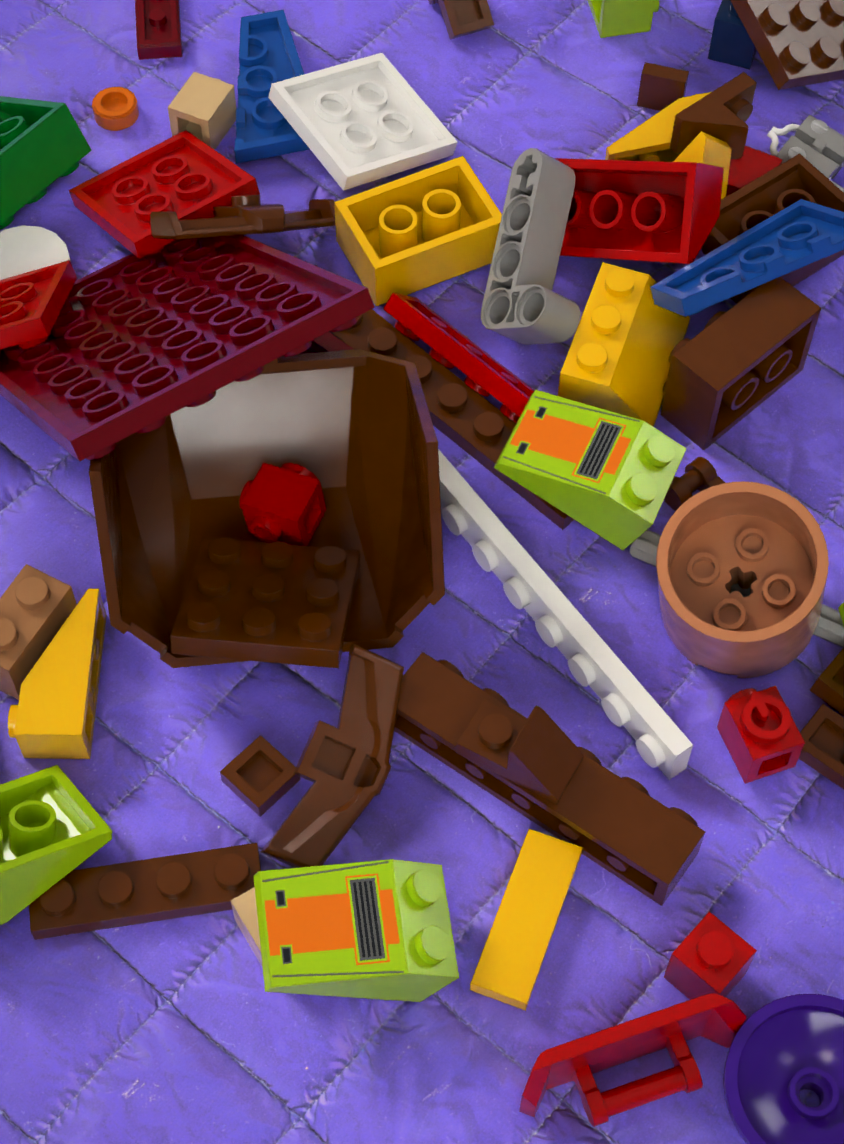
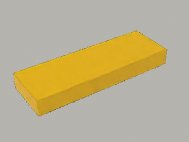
[470,829,583,1011]

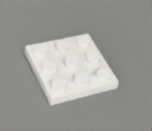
[268,53,458,191]

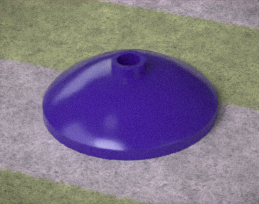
[723,994,844,1144]

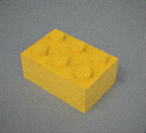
[334,156,502,306]

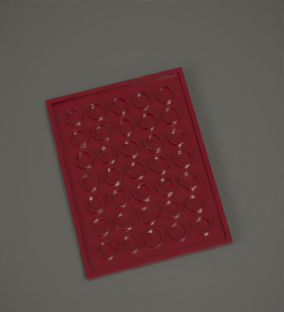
[0,235,375,461]

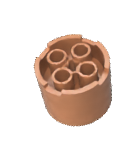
[656,481,829,678]

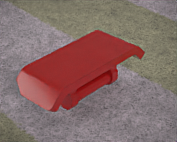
[519,993,747,1127]

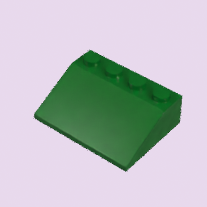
[0,96,92,230]

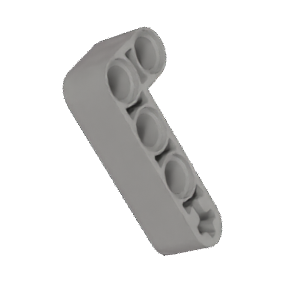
[481,148,580,345]

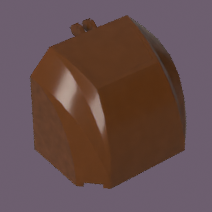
[89,349,445,668]

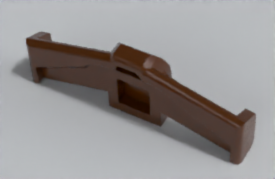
[150,195,335,240]
[261,644,404,868]

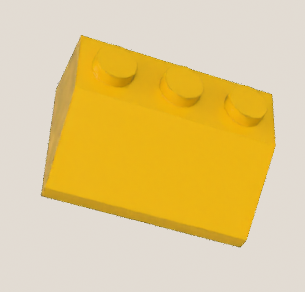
[558,262,690,427]

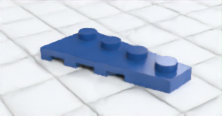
[234,10,310,164]
[650,199,844,317]

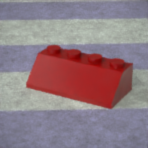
[554,158,724,264]

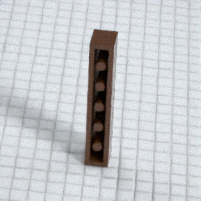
[394,652,705,906]

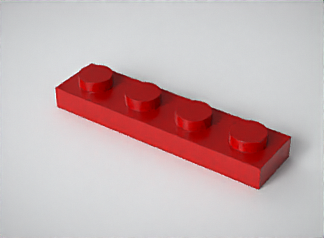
[383,293,535,423]

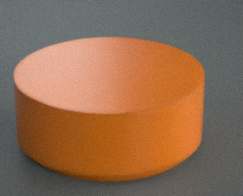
[92,87,139,131]

